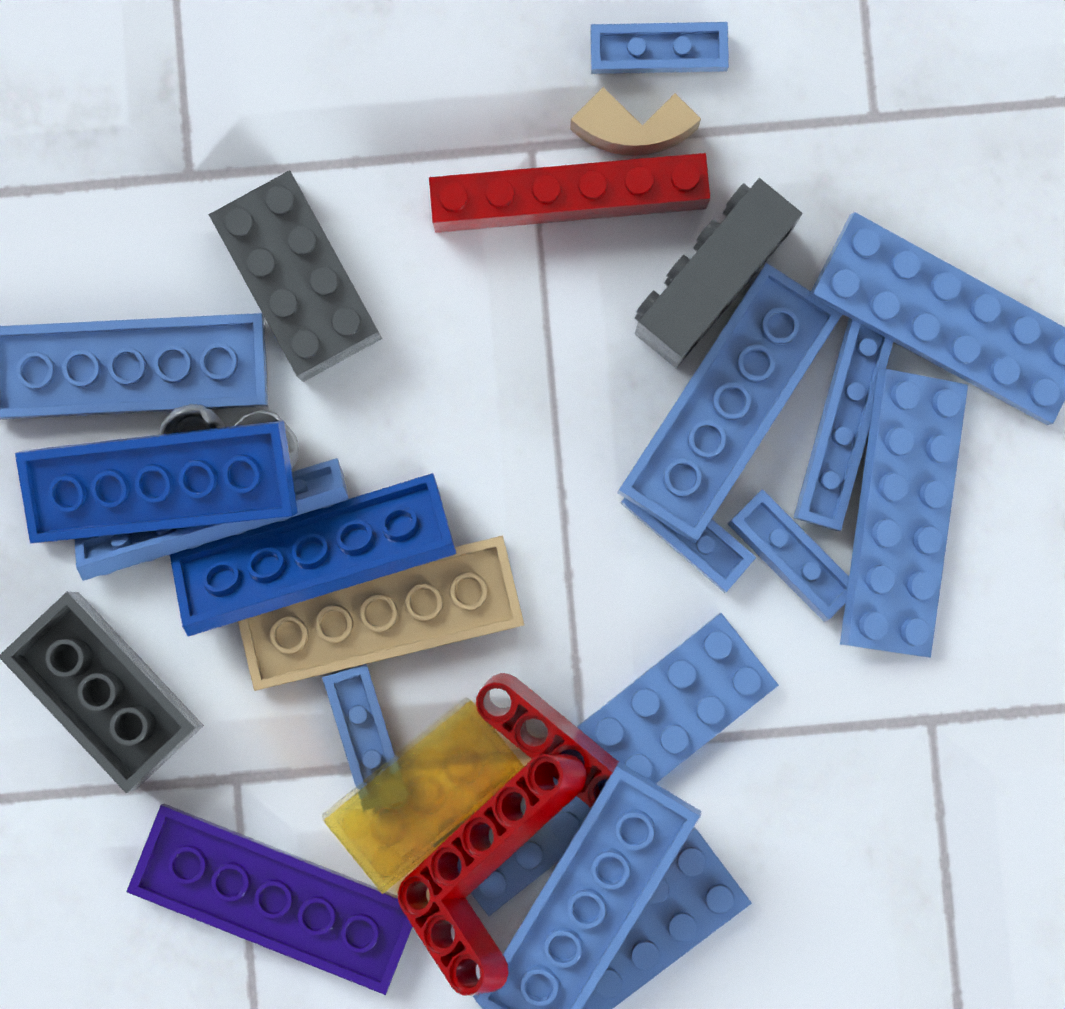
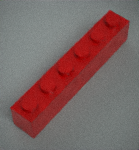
[429,153,710,233]

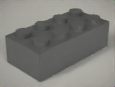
[208,170,383,382]
[635,178,803,369]
[0,591,204,794]

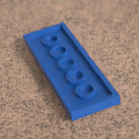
[15,421,298,544]
[170,473,457,637]

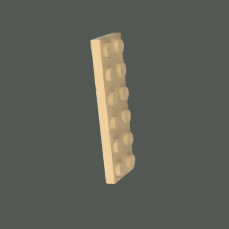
[238,535,525,691]

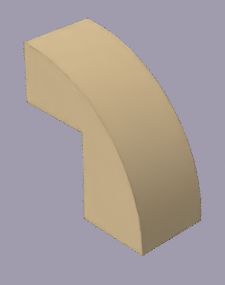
[570,87,701,156]

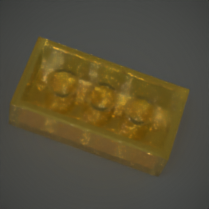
[322,697,524,894]

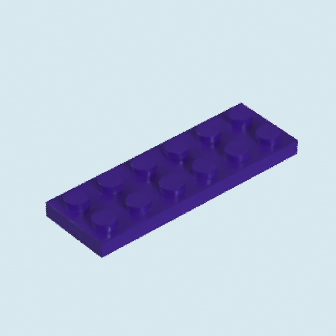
[126,804,413,995]

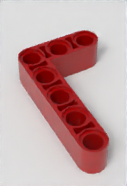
[476,673,619,808]
[398,754,586,996]

